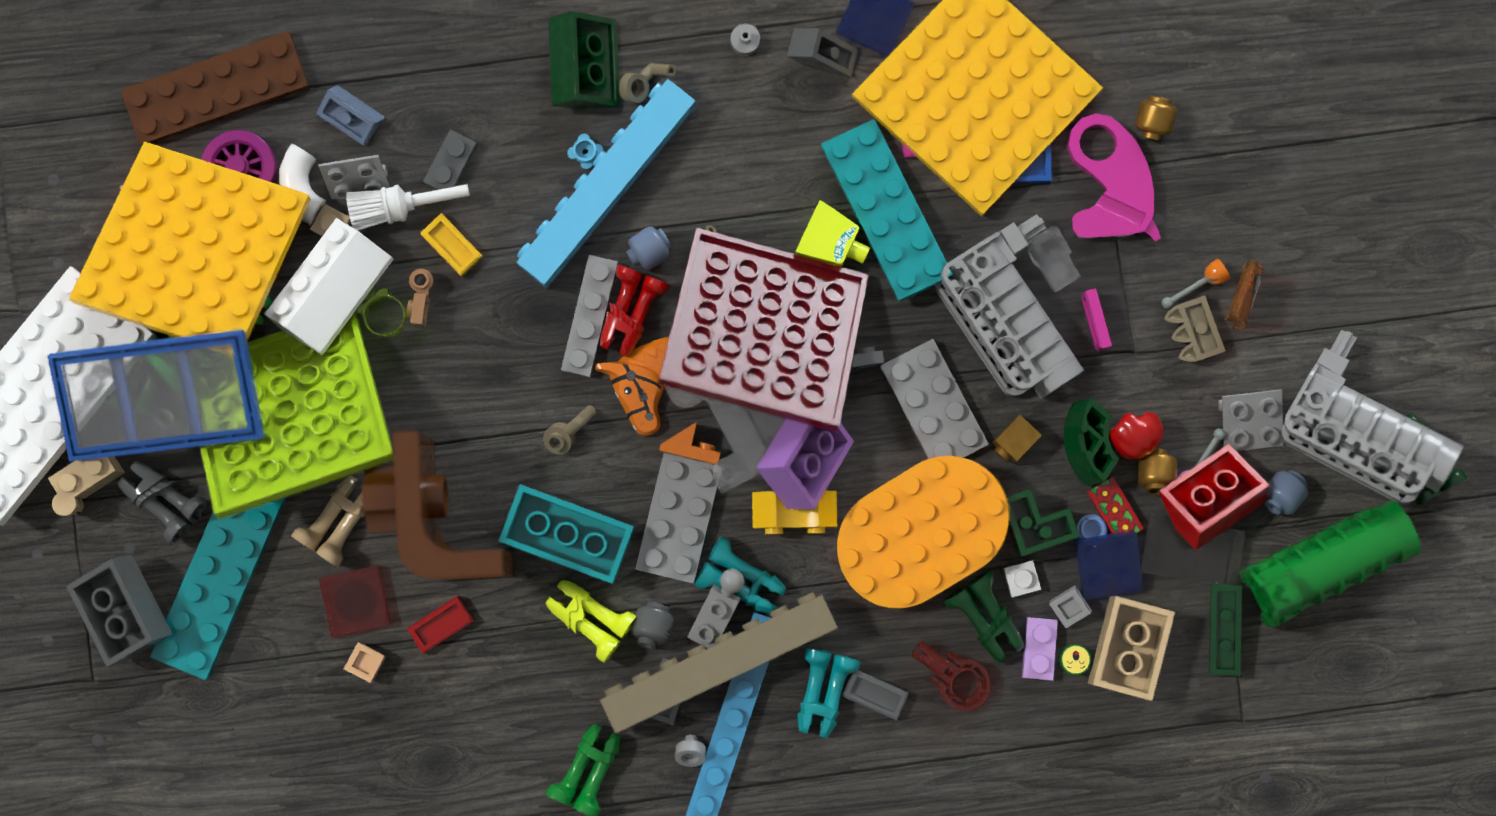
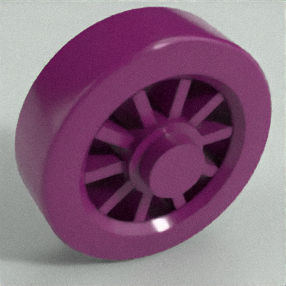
[201,130,278,184]

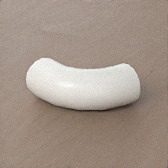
[279,144,326,225]

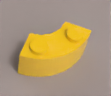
[752,491,837,534]

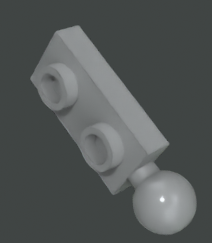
[687,569,744,648]

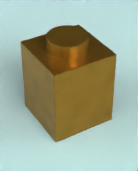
[992,415,1042,463]

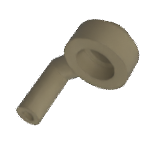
[619,63,676,103]
[543,405,596,455]

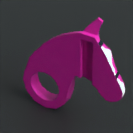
[1067,114,1161,241]

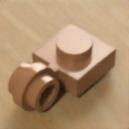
[406,269,434,328]

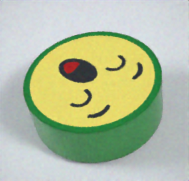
[1059,644,1091,675]

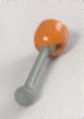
[1162,259,1230,309]

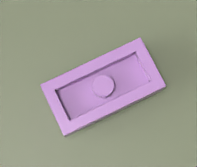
[1022,617,1058,680]

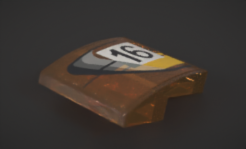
[1226,259,1264,331]

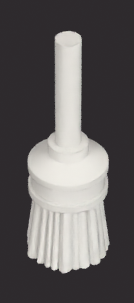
[346,184,470,231]

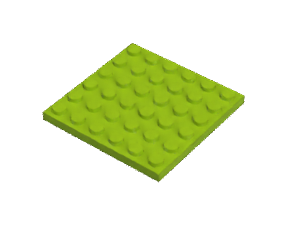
[193,311,394,520]

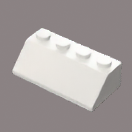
[265,218,394,355]

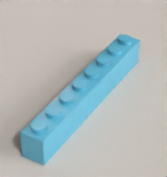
[516,79,696,289]

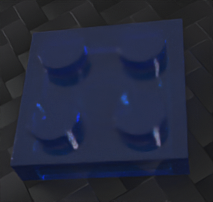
[836,0,914,57]
[1075,530,1144,600]

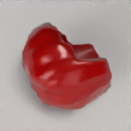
[1109,412,1164,460]

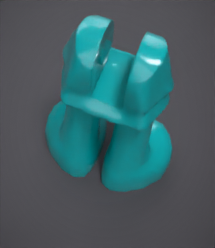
[694,536,787,614]
[797,647,861,738]

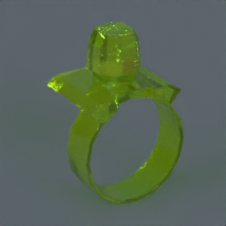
[357,287,407,337]

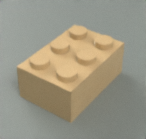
[1088,596,1175,701]

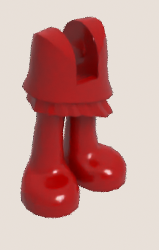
[600,265,670,357]

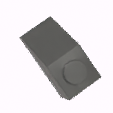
[787,28,858,77]

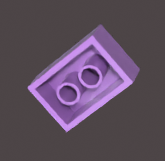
[756,418,854,509]

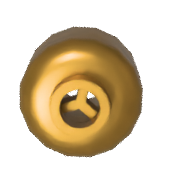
[1135,95,1177,140]
[1138,449,1177,495]

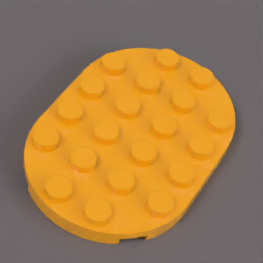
[837,456,1010,608]

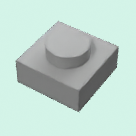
[1049,585,1092,628]

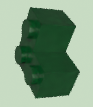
[1007,489,1080,557]

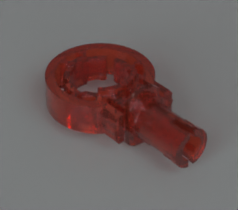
[911,640,991,711]

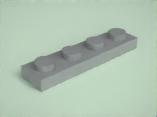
[561,255,618,378]

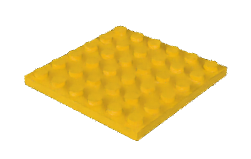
[852,0,1103,217]
[69,142,311,357]

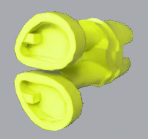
[545,580,636,663]

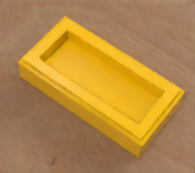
[420,213,483,277]

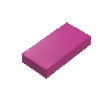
[1081,288,1112,352]

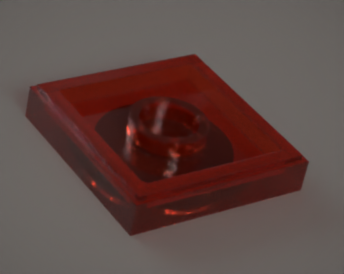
[319,565,392,638]

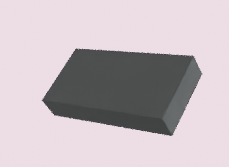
[841,670,909,721]

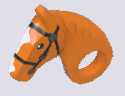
[595,337,669,436]

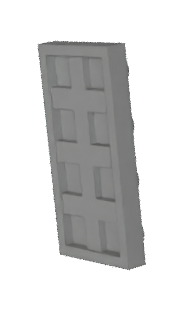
[880,339,989,459]
[635,453,722,584]

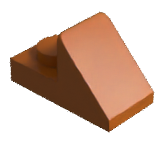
[659,422,721,465]

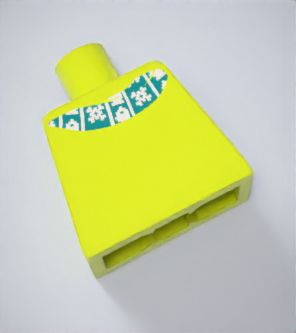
[795,200,870,267]

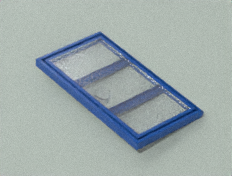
[48,329,265,461]

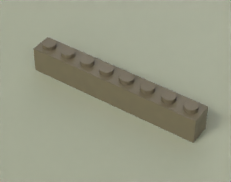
[600,592,838,734]

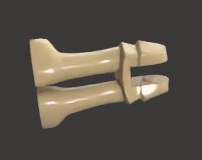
[291,475,365,567]

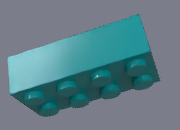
[498,484,635,584]

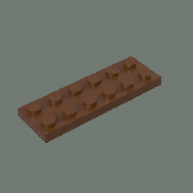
[120,30,310,147]

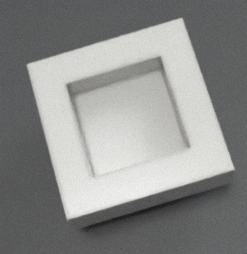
[1003,560,1041,597]

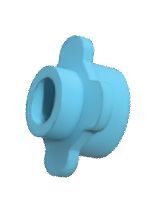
[567,134,603,169]

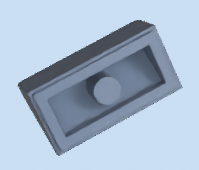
[316,86,385,146]

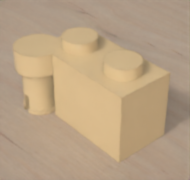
[48,456,125,516]

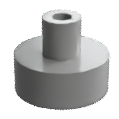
[731,24,760,56]
[675,735,706,767]

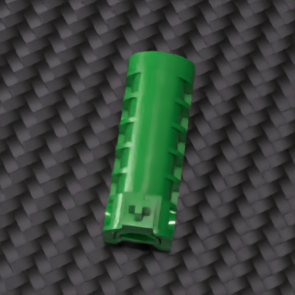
[1238,500,1421,627]

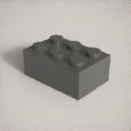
[66,554,172,667]

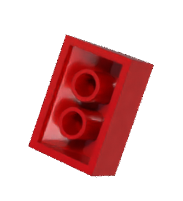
[1159,444,1270,550]

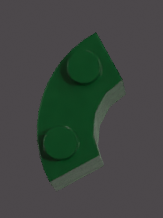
[1064,398,1119,486]

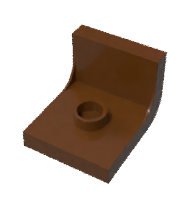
[362,431,515,580]

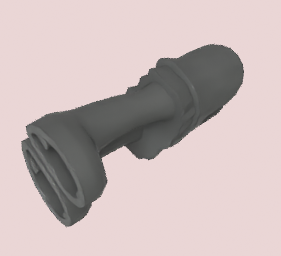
[117,460,208,545]

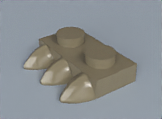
[1164,295,1225,362]

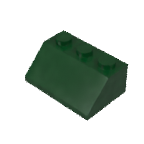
[548,11,620,109]

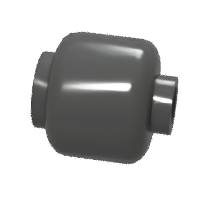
[631,602,674,649]

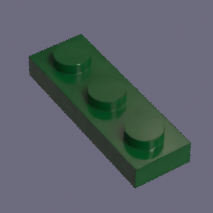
[1209,583,1242,676]

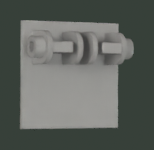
[318,155,390,200]
[1218,389,1283,451]

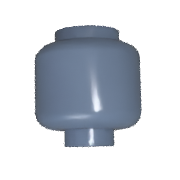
[626,226,672,271]
[1265,470,1308,515]

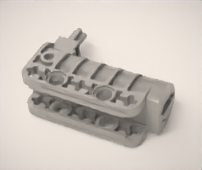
[934,214,1084,399]
[1281,330,1464,505]

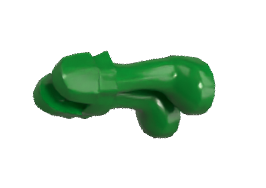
[545,724,621,816]

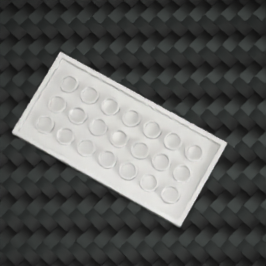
[0,266,157,526]

